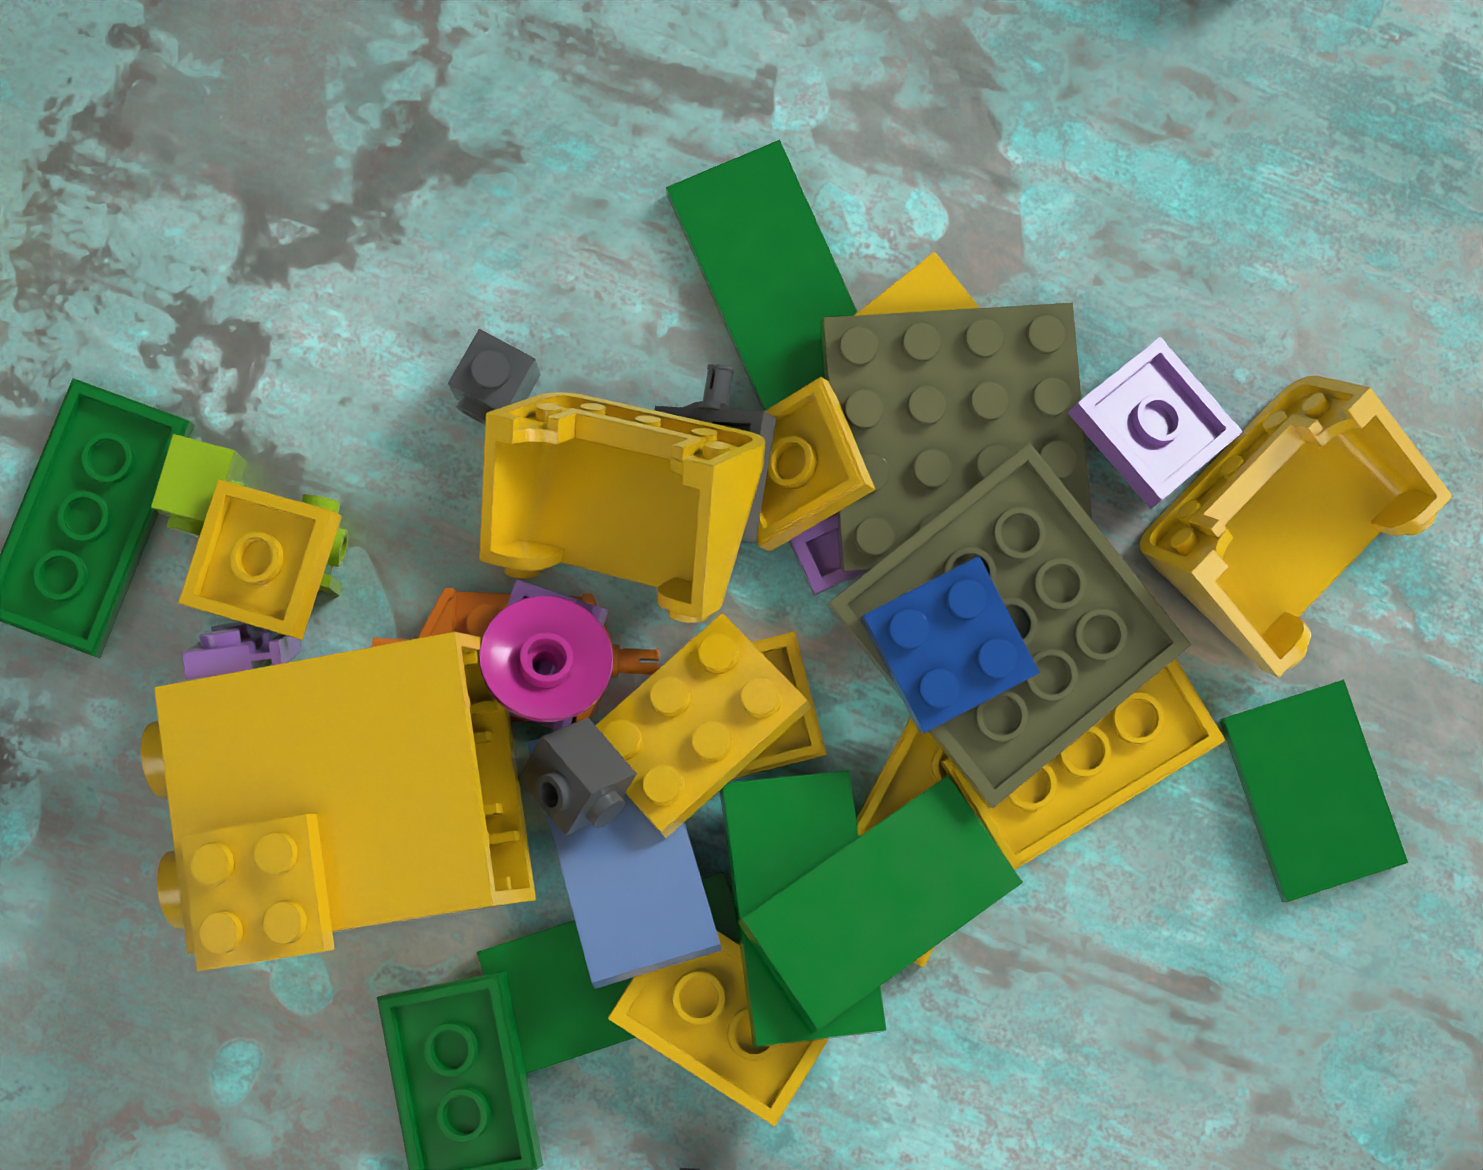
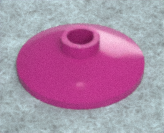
[479,596,613,722]

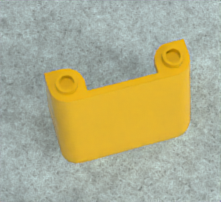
[1139,376,1453,678]
[479,392,766,623]

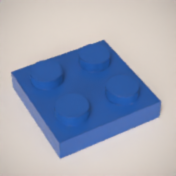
[860,556,1040,734]

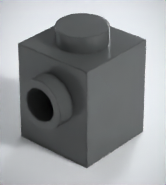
[448,329,541,425]
[518,718,637,835]

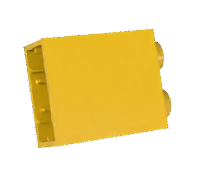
[141,632,536,954]

